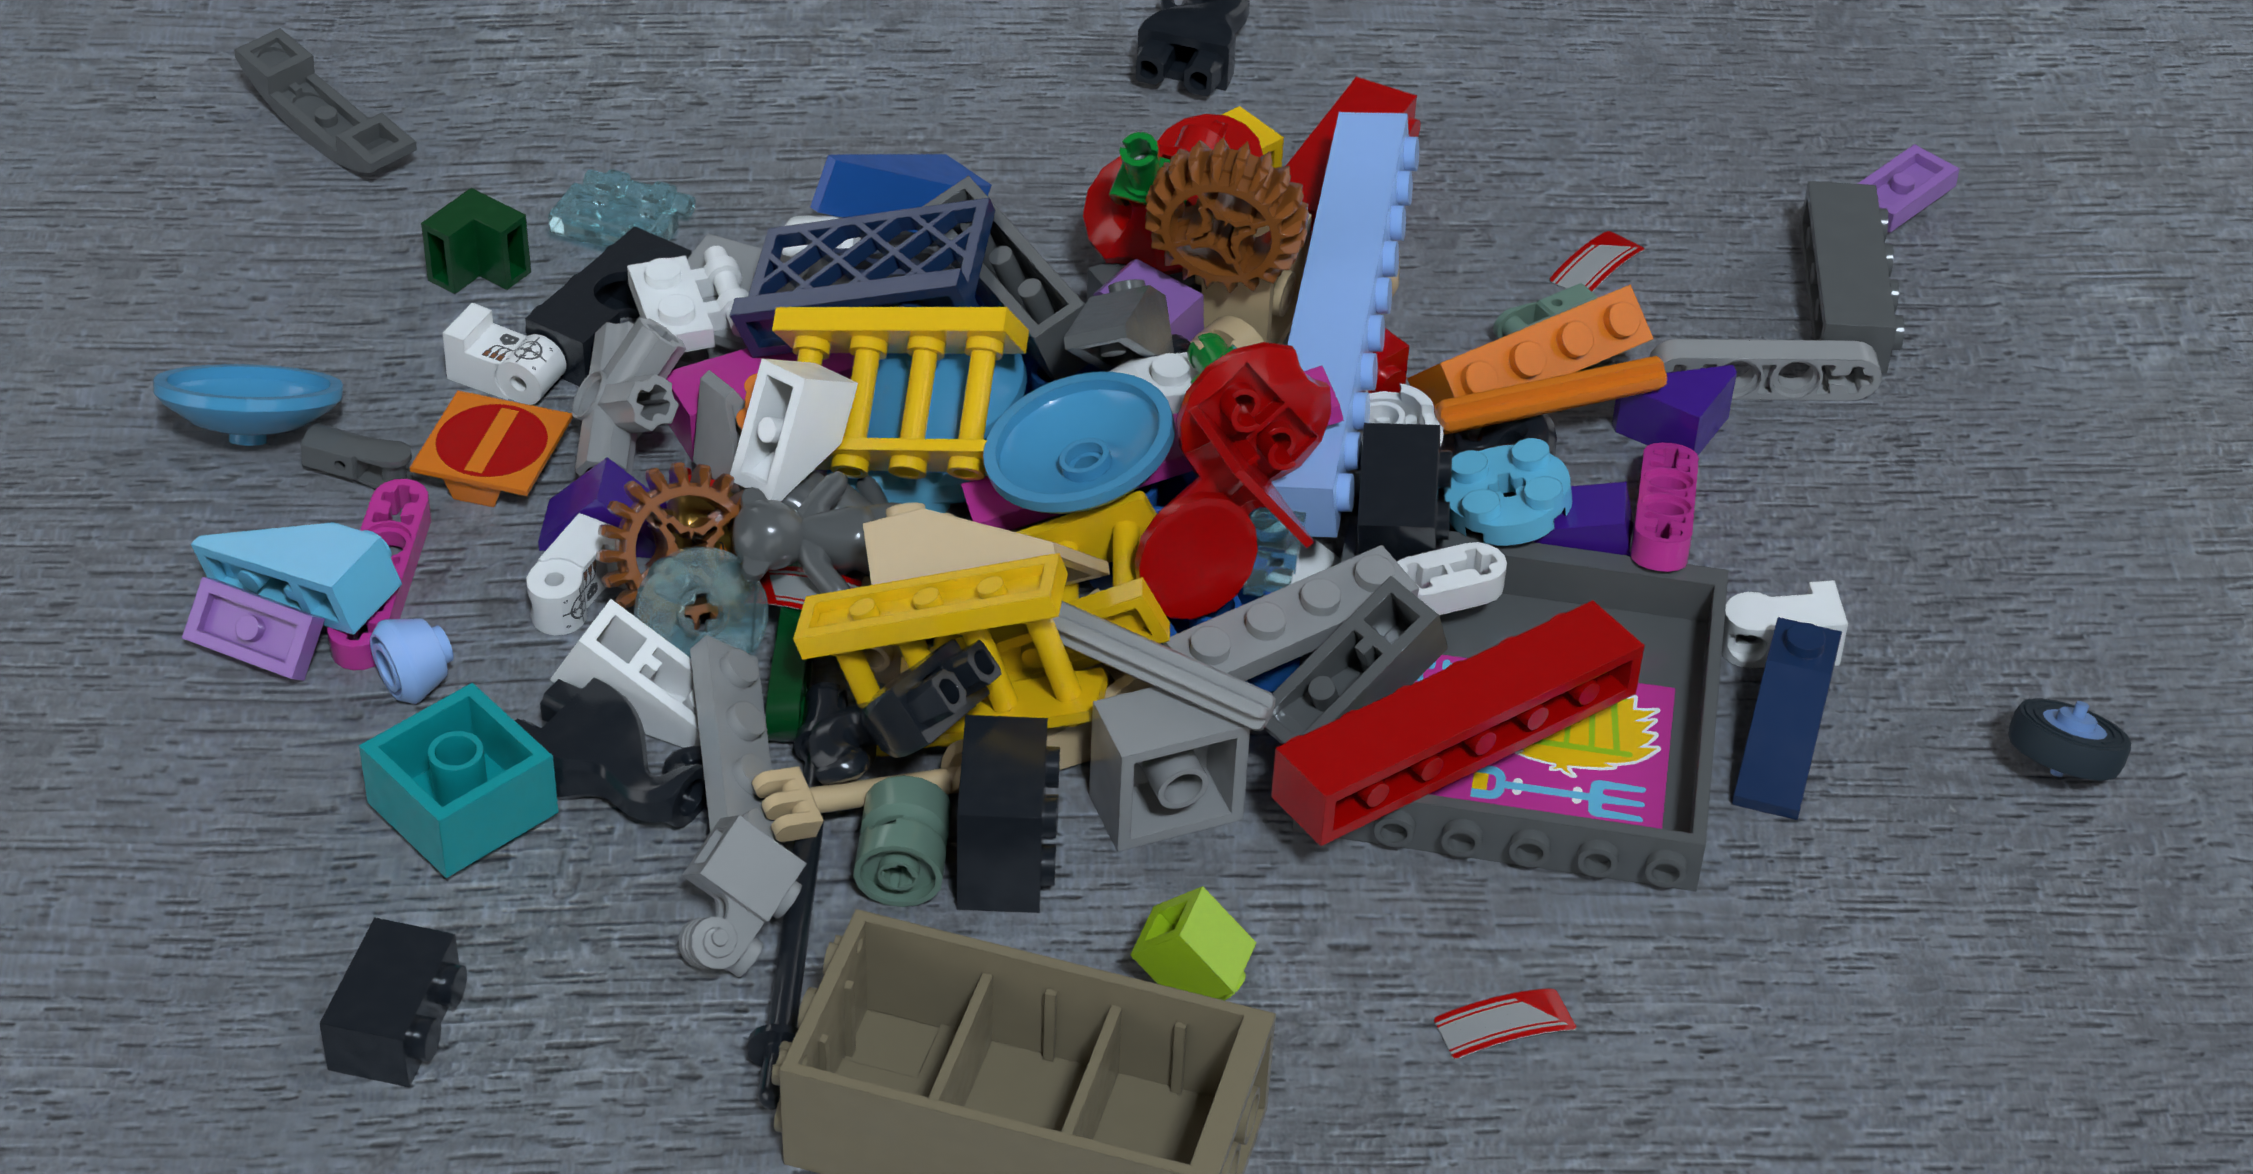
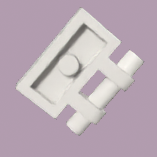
[627,246,749,352]

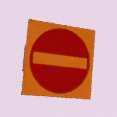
[410,390,573,507]

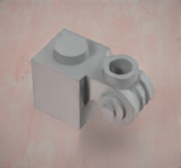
[679,815,807,977]

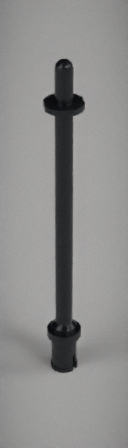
[748,682,849,1110]

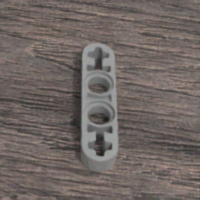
[1649,339,1882,401]

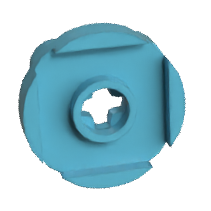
[1444,438,1572,546]

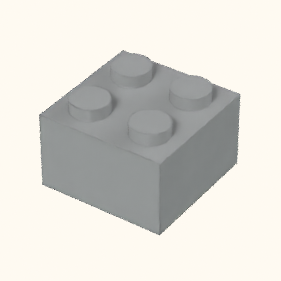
[1089,686,1250,852]

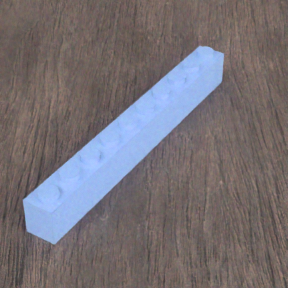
[1258,112,1419,538]

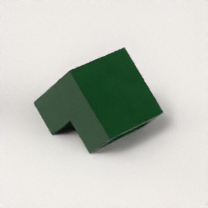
[421,188,531,294]

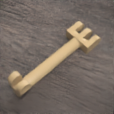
[752,739,963,842]

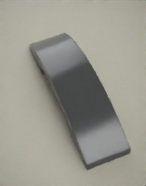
[234,28,417,173]

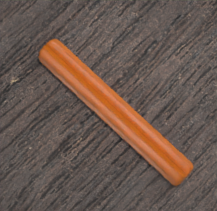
[1434,356,1667,435]

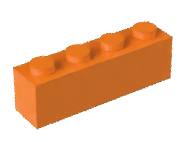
[1407,284,1654,407]

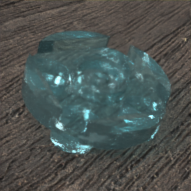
[634,546,768,658]

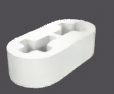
[1397,542,1507,615]

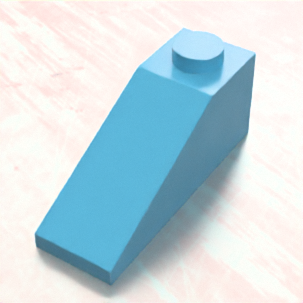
[191,522,402,635]

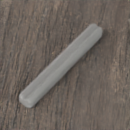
[1053,601,1276,731]

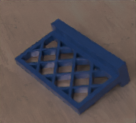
[729,197,996,358]

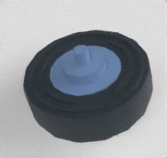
[2008,698,2131,781]

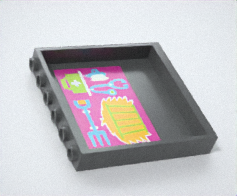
[1293,517,1729,892]

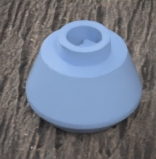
[370,618,454,704]

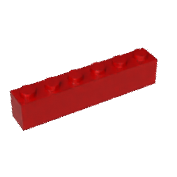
[1271,600,1645,846]

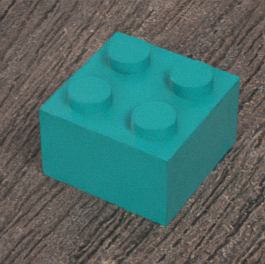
[359,682,559,878]

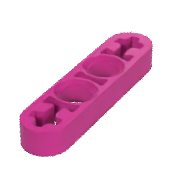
[1630,442,1699,572]
[327,479,431,670]

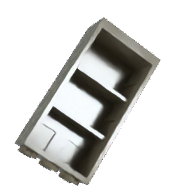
[771,909,1276,1174]

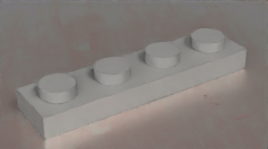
[1163,545,1419,681]
[690,635,781,844]

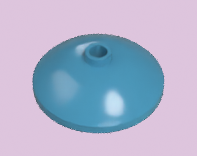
[867,353,1027,439]
[153,364,343,446]
[983,372,1175,514]

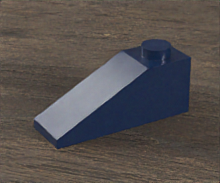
[1732,617,1842,820]

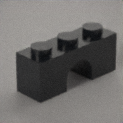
[525,226,692,387]

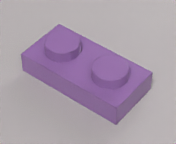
[1857,144,1960,233]
[182,577,325,681]

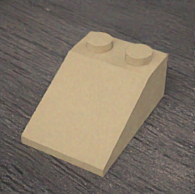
[863,503,1110,586]

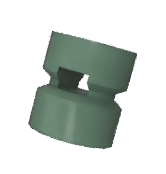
[853,775,952,907]

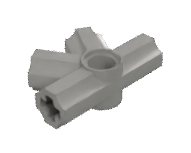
[572,317,686,477]

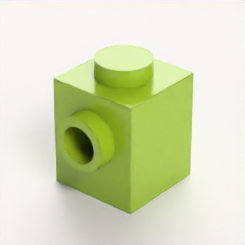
[1130,886,1257,1001]

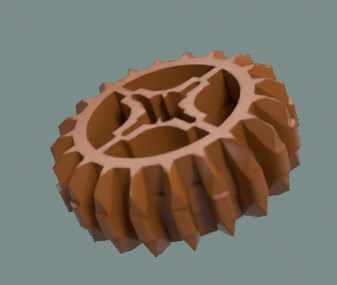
[1145,137,1309,293]
[596,462,769,637]

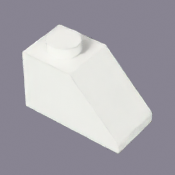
[730,359,858,502]

